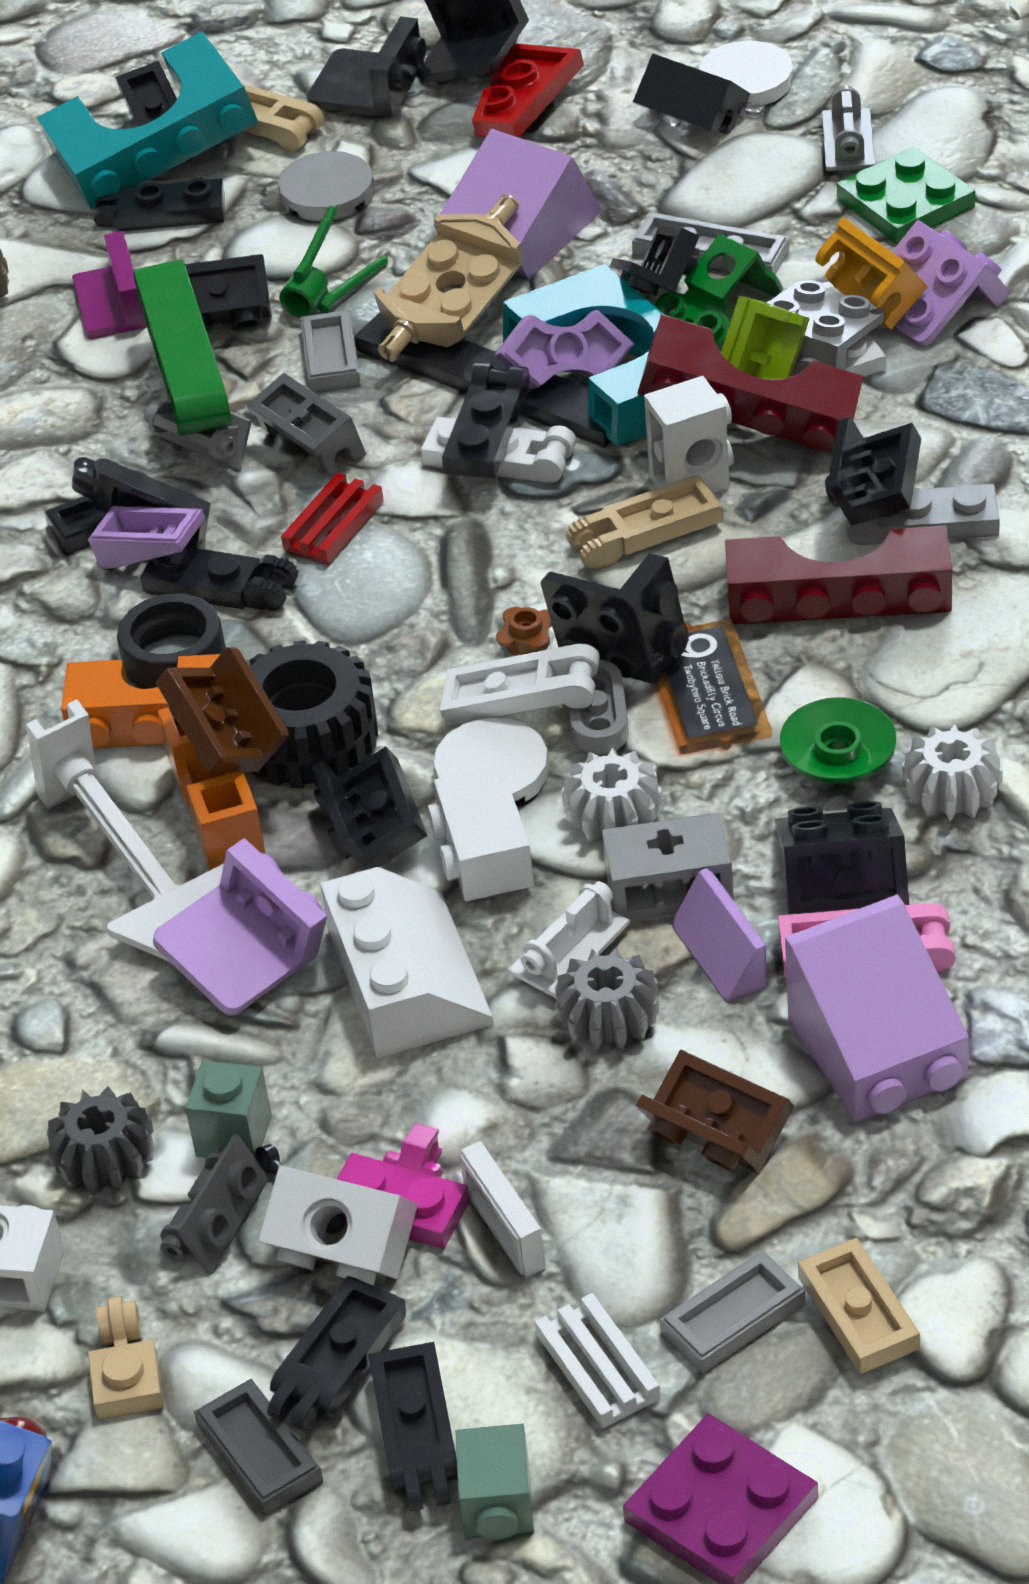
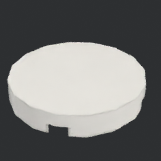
[699,41,793,108]
[434,718,549,802]

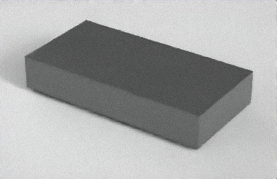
[194,1378,323,1517]

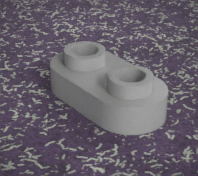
[568,660,629,754]

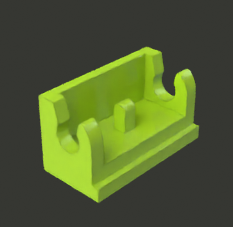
[721,296,810,379]

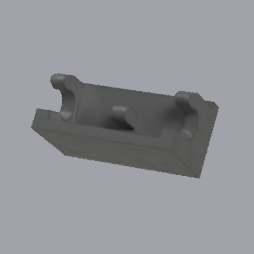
[247,373,366,476]

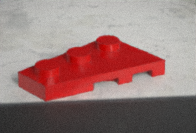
[472,43,584,138]

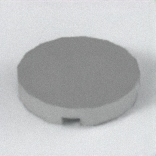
[278,151,375,222]

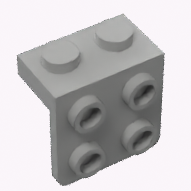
[767,280,885,376]

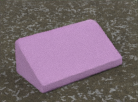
[673,868,767,1002]

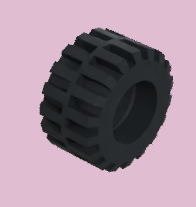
[249,640,378,788]

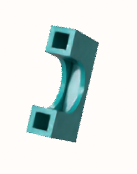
[36,31,259,210]
[503,264,663,446]

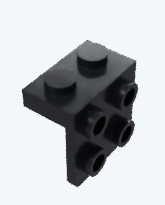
[416,0,529,85]
[307,16,426,118]
[540,553,689,685]

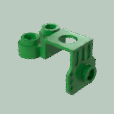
[655,233,784,352]

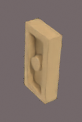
[798,1237,920,1375]

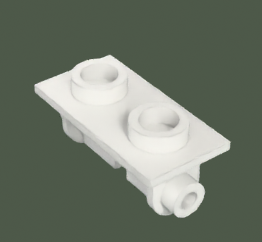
[508,881,630,998]

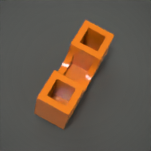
[61,654,220,748]
[158,707,266,871]

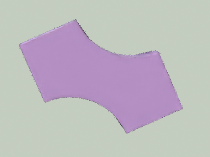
[494,310,634,389]

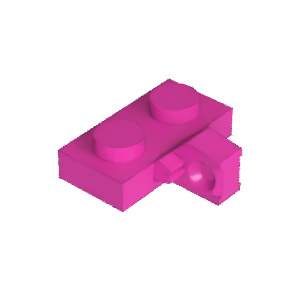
[337,1122,470,1250]

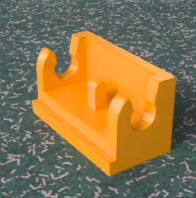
[815,217,928,330]

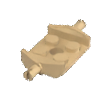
[373,194,524,362]

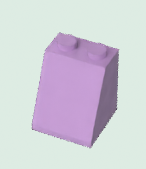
[434,129,601,280]
[785,894,969,1122]

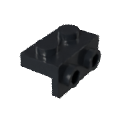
[609,224,700,297]
[185,254,272,332]
[825,416,922,526]
[312,746,428,870]

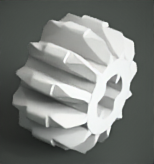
[902,723,1003,822]
[562,747,662,842]

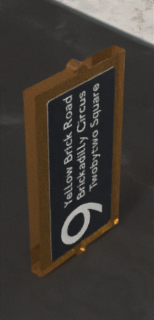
[656,619,772,755]

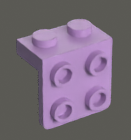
[892,220,1010,346]
[153,838,328,1015]

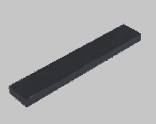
[354,313,611,448]

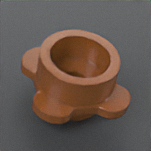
[496,607,552,656]

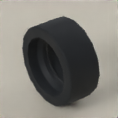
[117,594,226,689]

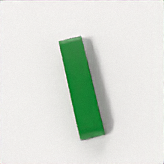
[133,259,232,436]

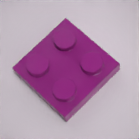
[623,1413,819,1584]

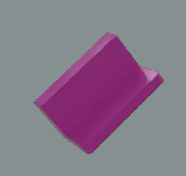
[72,231,146,339]

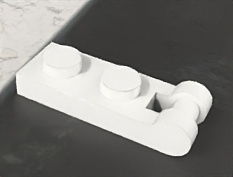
[421,417,577,483]
[440,644,600,726]

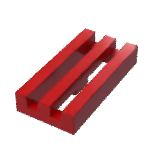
[281,473,384,565]

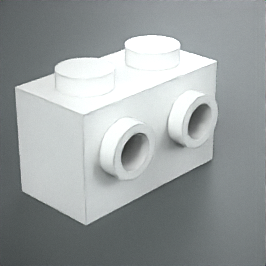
[427,764,534,902]

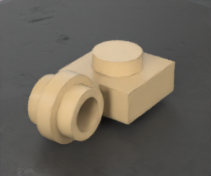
[88,1296,164,1421]

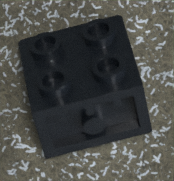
[775,801,910,915]

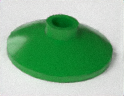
[780,697,896,784]

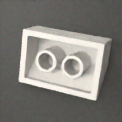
[320,867,494,1059]

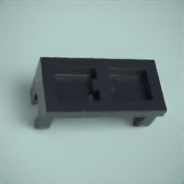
[633,53,750,134]

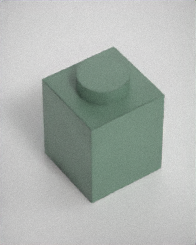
[185,1060,272,1158]
[455,1423,534,1540]

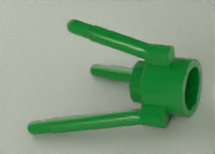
[279,205,388,318]

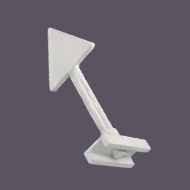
[26,699,224,962]

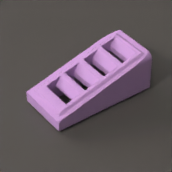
[88,506,205,569]

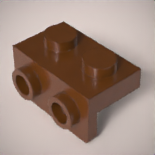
[155,647,289,773]
[635,1049,795,1173]

